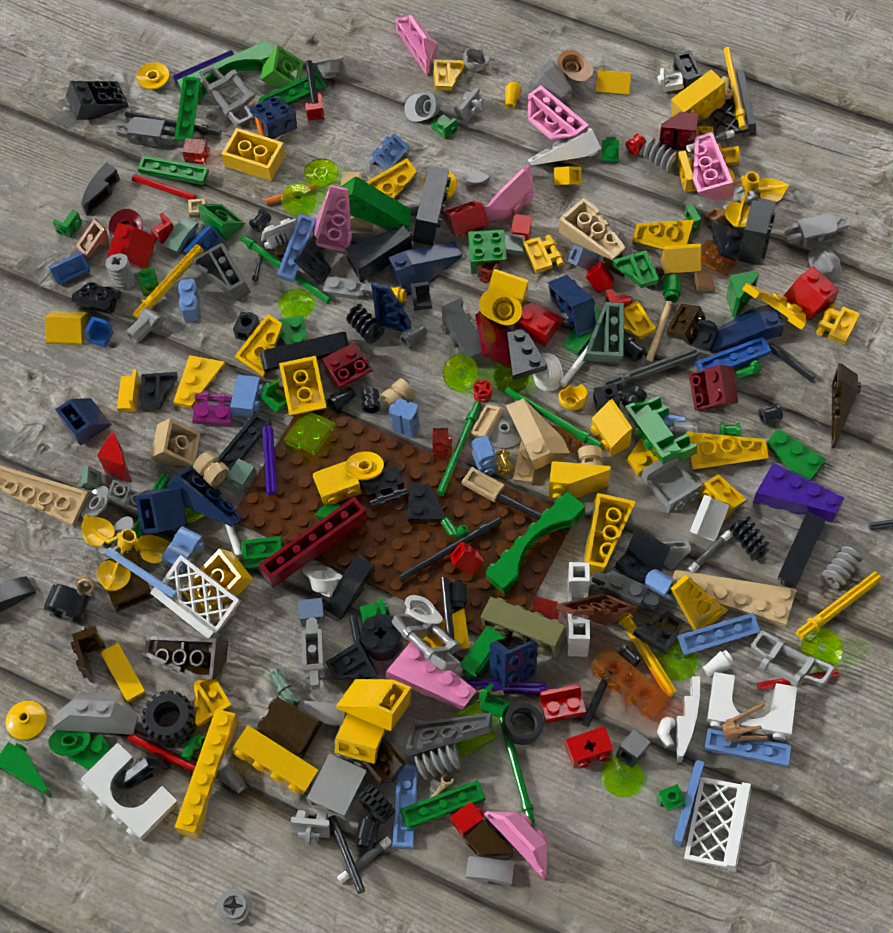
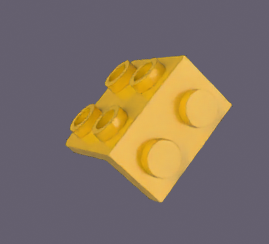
[313,461,361,506]

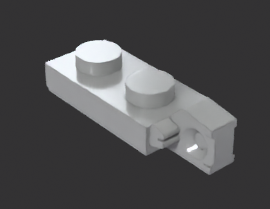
[323,276,373,300]

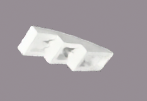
[675,676,700,763]

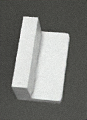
[690,495,729,541]

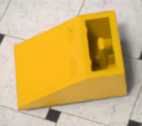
[336,679,411,731]

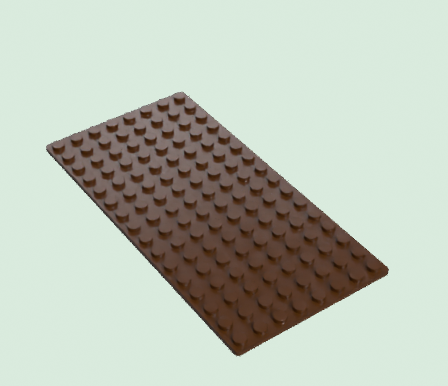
[236,408,571,648]

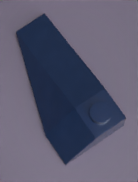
[371,282,412,332]

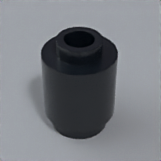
[449,580,467,611]
[355,816,380,850]

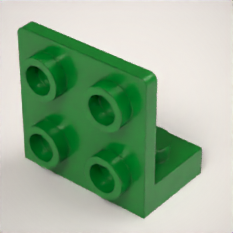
[468,230,507,274]

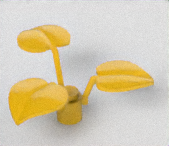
[725,167,789,228]
[82,514,171,591]

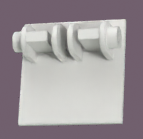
[261,218,296,250]

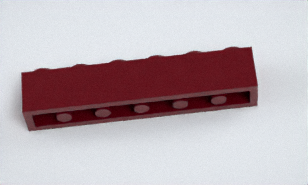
[258,497,368,588]

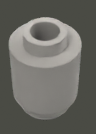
[669,422,697,439]

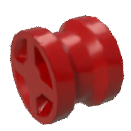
[625,133,647,156]
[473,380,492,403]

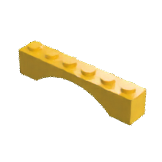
[175,709,239,839]

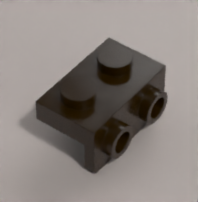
[361,736,406,784]

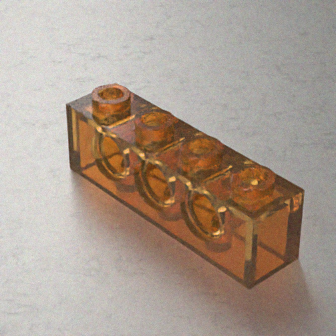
[590,645,671,722]

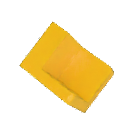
[554,166,582,185]

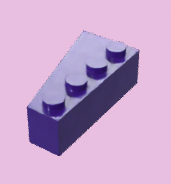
[753,463,845,523]

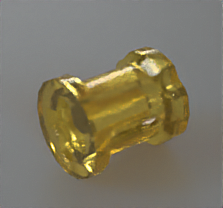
[496,449,515,475]

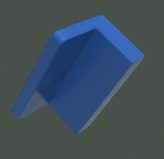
[182,225,224,254]
[48,252,91,285]

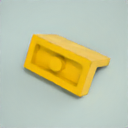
[595,69,632,94]
[117,369,141,412]

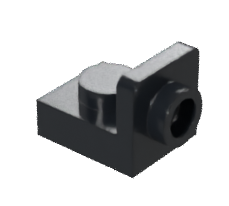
[693,320,719,352]

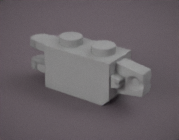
[784,213,849,248]
[301,617,326,690]

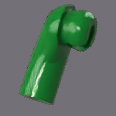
[736,360,762,380]
[441,517,469,539]

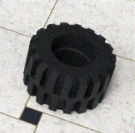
[141,690,197,747]

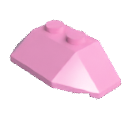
[396,15,438,75]
[528,85,589,140]
[484,165,534,221]
[484,811,548,880]

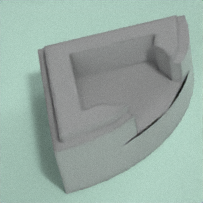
[466,169,490,186]

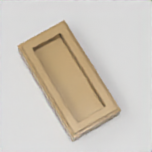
[469,404,504,438]
[462,467,505,502]

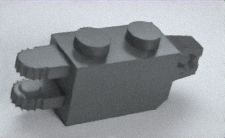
[116,117,176,148]
[592,570,660,613]

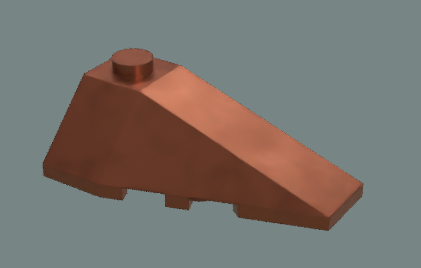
[557,593,637,626]

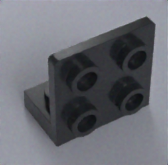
[614,528,671,585]

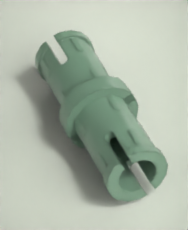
[269,669,300,706]

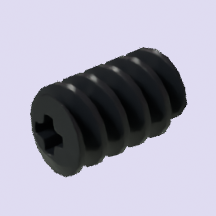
[346,303,385,343]
[730,516,769,561]

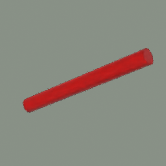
[132,174,197,200]
[757,669,840,690]
[128,734,196,773]

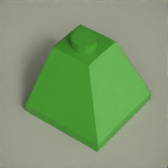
[261,45,304,89]

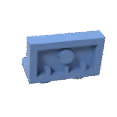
[370,133,410,170]

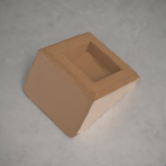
[703,207,730,225]
[694,271,715,293]

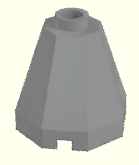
[528,60,572,103]

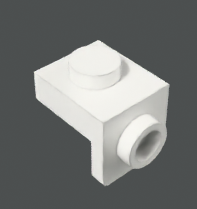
[658,68,684,92]

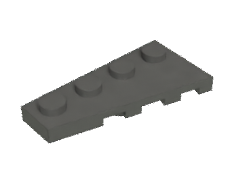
[405,713,493,756]

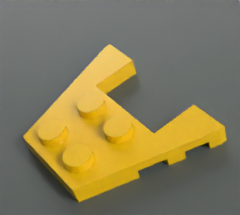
[742,283,806,330]

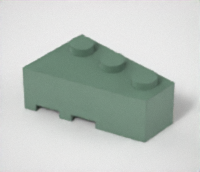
[582,302,624,363]

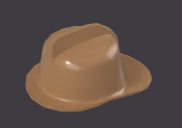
[557,50,593,82]

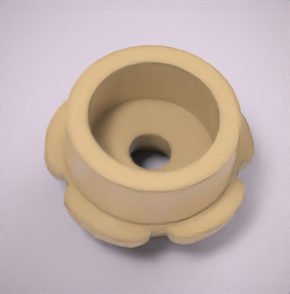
[76,576,96,595]

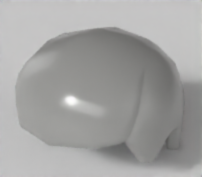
[463,48,490,72]

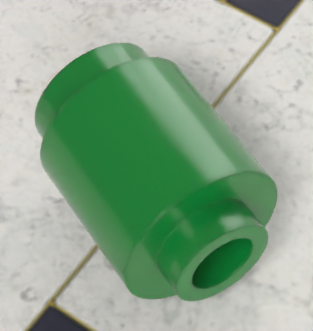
[663,274,682,302]

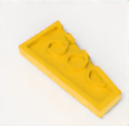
[686,432,769,470]

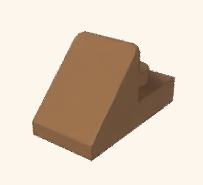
[76,218,109,258]

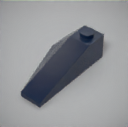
[389,241,462,296]
[710,304,784,353]
[167,465,243,527]

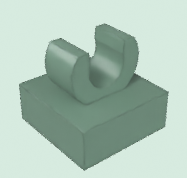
[79,465,102,490]

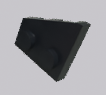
[708,219,742,262]
[294,234,331,285]
[141,372,178,410]
[408,484,446,522]
[632,611,685,655]
[325,641,379,680]
[114,757,171,789]

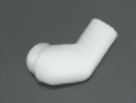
[657,717,676,748]

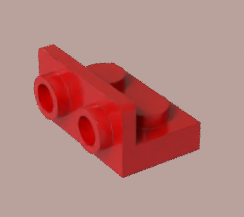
[540,684,586,724]

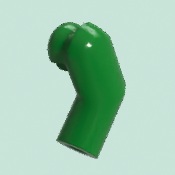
[181,735,206,761]

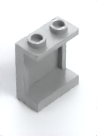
[642,458,702,513]
[307,754,368,821]

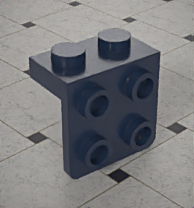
[249,97,297,139]
[489,640,538,689]

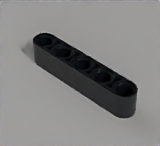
[259,332,350,372]

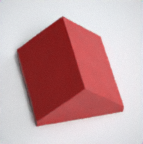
[97,432,132,482]

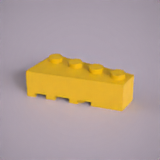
[583,493,636,575]
[232,725,318,795]

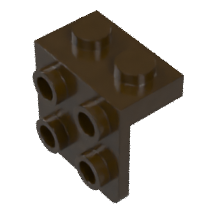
[71,626,106,683]

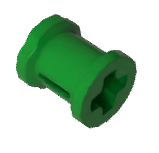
[719,423,741,437]

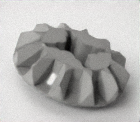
[216,889,252,925]

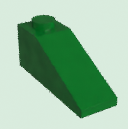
[0,742,52,798]

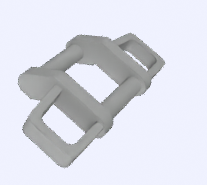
[198,66,256,127]
[391,614,460,671]
[751,631,834,687]

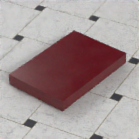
[475,311,512,369]

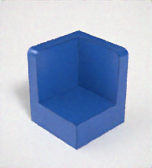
[85,316,113,348]

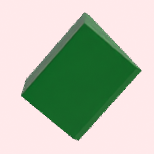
[198,204,245,241]
[726,271,759,318]

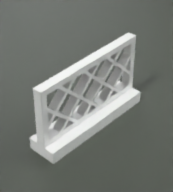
[151,555,241,639]
[684,777,752,872]

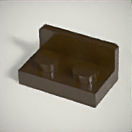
[666,304,706,345]

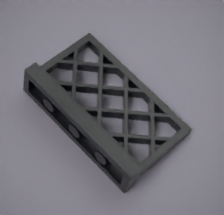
[710,69,756,136]

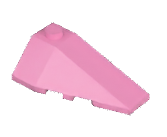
[693,132,734,201]

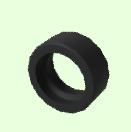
[502,703,544,745]

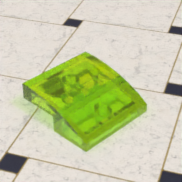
[283,412,335,455]

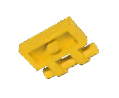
[523,235,564,274]
[816,303,860,345]

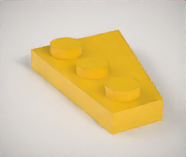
[367,158,417,199]
[632,220,694,249]
[234,314,283,378]
[173,355,226,409]
[670,575,728,631]

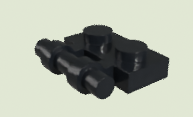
[361,466,408,507]

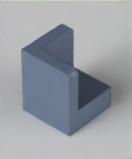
[568,245,600,270]
[298,598,324,626]

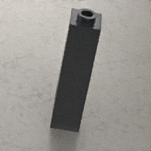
[345,225,414,283]
[777,512,826,588]

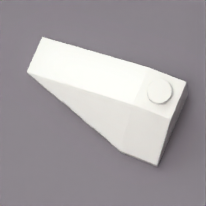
[528,127,601,165]

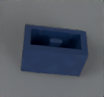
[55,398,111,446]
[135,487,187,534]

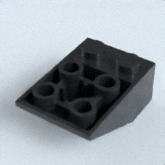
[66,81,129,120]

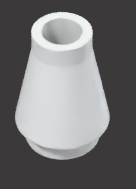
[703,650,735,677]

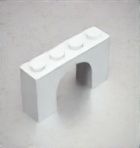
[568,562,590,657]
[706,672,797,742]
[81,743,178,841]

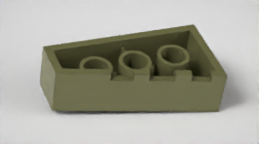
[480,597,567,662]

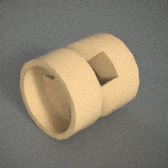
[380,378,415,409]
[577,445,603,466]
[193,450,230,487]

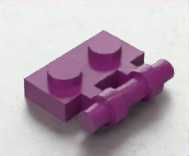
[192,391,232,427]

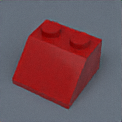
[442,200,489,237]
[107,223,157,270]
[784,266,839,321]
[514,302,565,347]

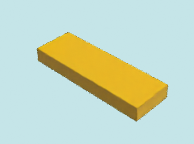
[100,643,146,703]

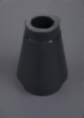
[327,387,356,412]

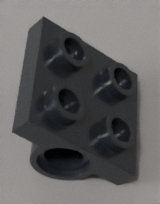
[71,282,121,314]

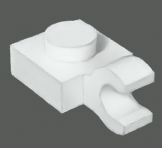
[723,186,756,209]

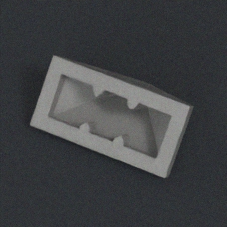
[662,541,691,570]

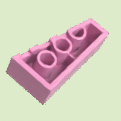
[385,642,477,712]

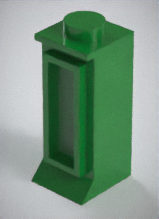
[459,626,508,680]

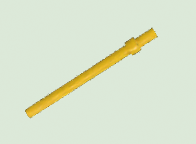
[724,47,747,130]

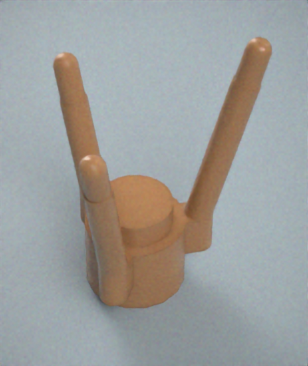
[722,703,768,742]

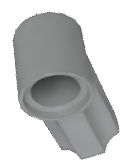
[126,307,163,343]

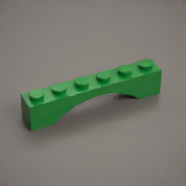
[177,40,274,100]
[486,491,585,595]

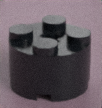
[43,584,90,625]
[360,614,402,661]

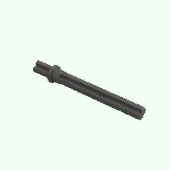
[603,348,698,387]

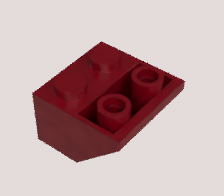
[659,112,698,151]
[322,342,373,388]
[689,365,739,411]

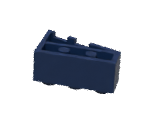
[548,274,596,336]

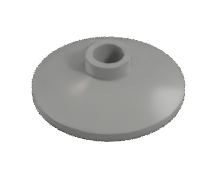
[489,415,521,449]
[81,486,109,518]

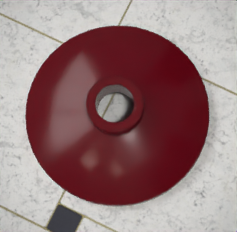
[108,209,143,237]

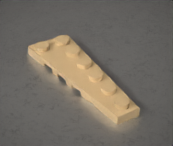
[0,466,89,527]
[673,570,796,627]

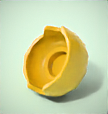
[558,384,588,411]

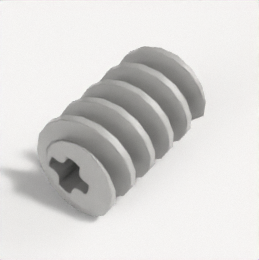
[639,137,678,173]
[105,254,135,289]
[821,546,864,589]
[414,743,461,779]

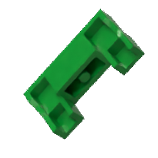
[625,395,698,465]

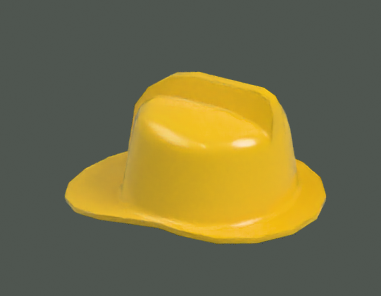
[479,290,522,326]

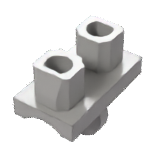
[454,88,484,122]
[291,810,330,845]

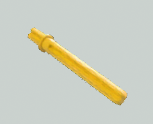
[132,245,204,319]
[796,572,882,641]
[619,615,677,698]

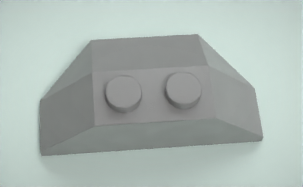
[52,692,138,734]

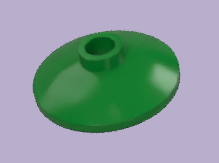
[48,730,91,756]

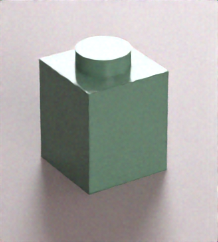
[226,458,257,493]

